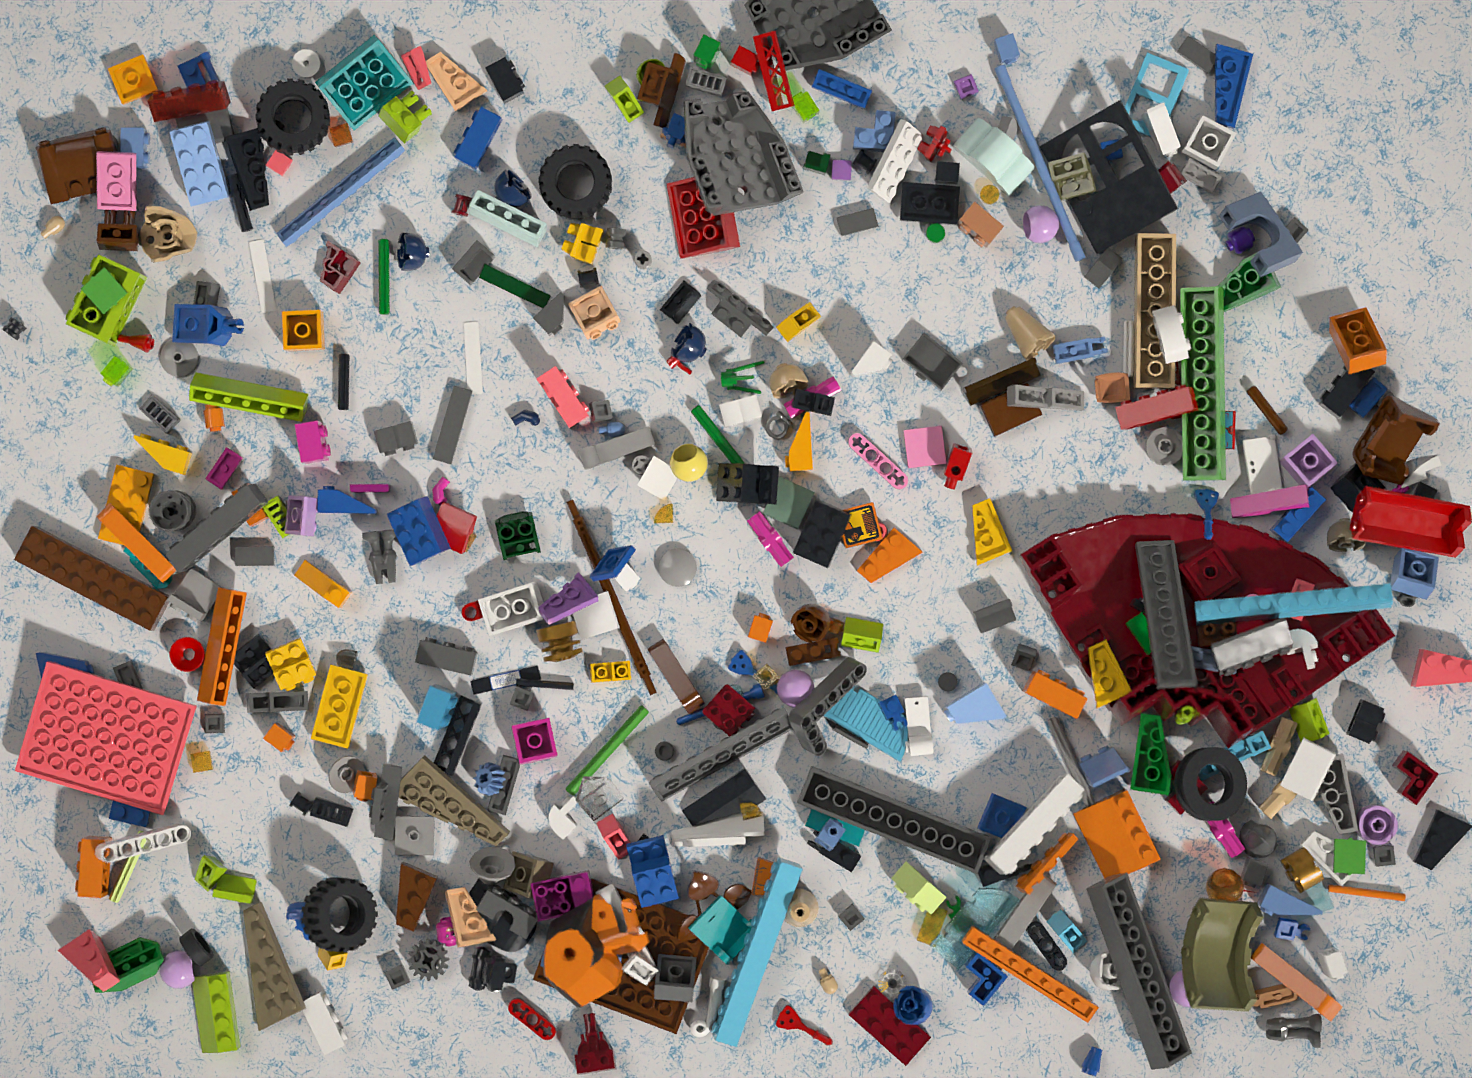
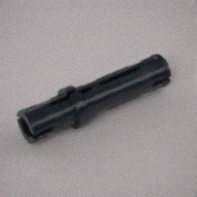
[226,174,253,232]

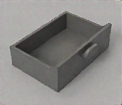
[902,333,963,391]

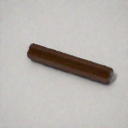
[1247,385,1288,435]

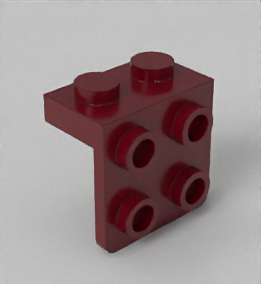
[703,684,756,737]

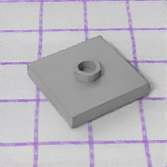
[395,816,435,855]

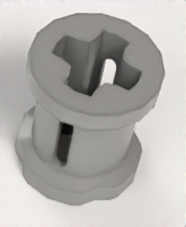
[634,250,652,269]

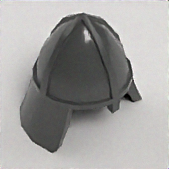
[1239,820,1278,858]

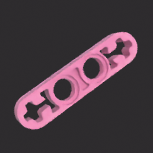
[848,433,908,490]

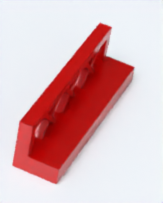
[753,30,795,112]

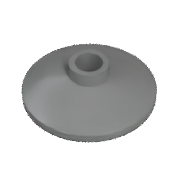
[160,340,198,377]
[328,756,365,793]

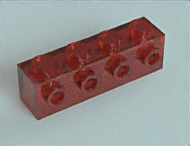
[147,80,231,122]

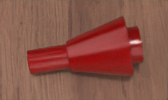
[118,334,154,353]

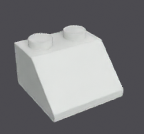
[850,341,893,377]

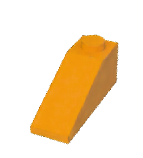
[785,412,813,471]
[294,560,352,608]

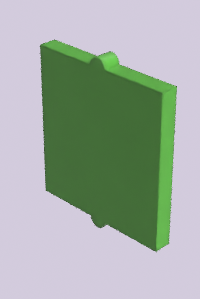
[81,267,127,314]
[1333,838,1366,875]

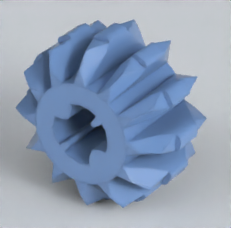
[473,762,506,796]

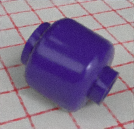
[1225,226,1255,254]

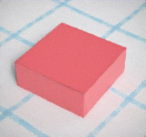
[266,150,293,176]

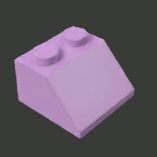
[285,495,318,536]

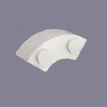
[1152,305,1191,364]

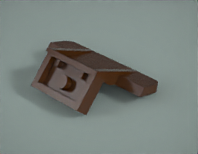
[637,53,686,128]

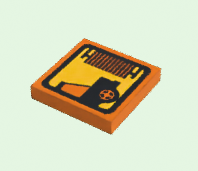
[843,502,883,548]

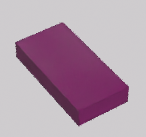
[350,484,390,492]

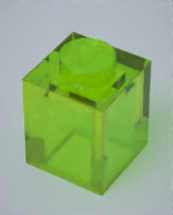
[792,91,820,123]
[100,356,133,387]

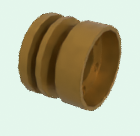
[536,621,583,662]

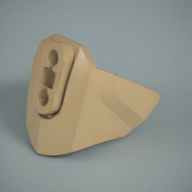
[140,206,198,262]

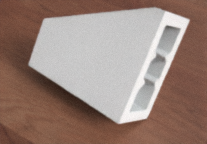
[1141,102,1181,158]

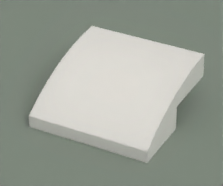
[573,591,620,640]

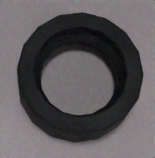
[179,928,214,966]

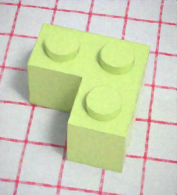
[891,861,947,914]

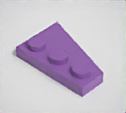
[538,572,599,625]

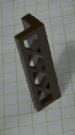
[963,357,1041,406]

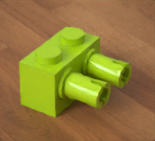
[378,91,432,144]

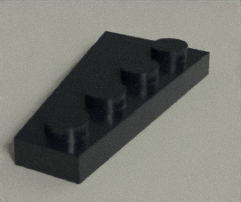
[225,128,269,211]

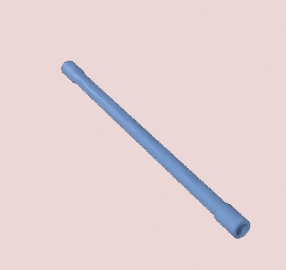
[994,65,1086,262]

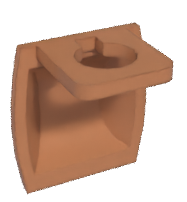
[1095,372,1130,403]

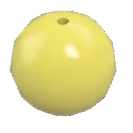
[670,444,708,482]

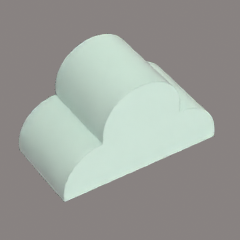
[952,117,1035,197]

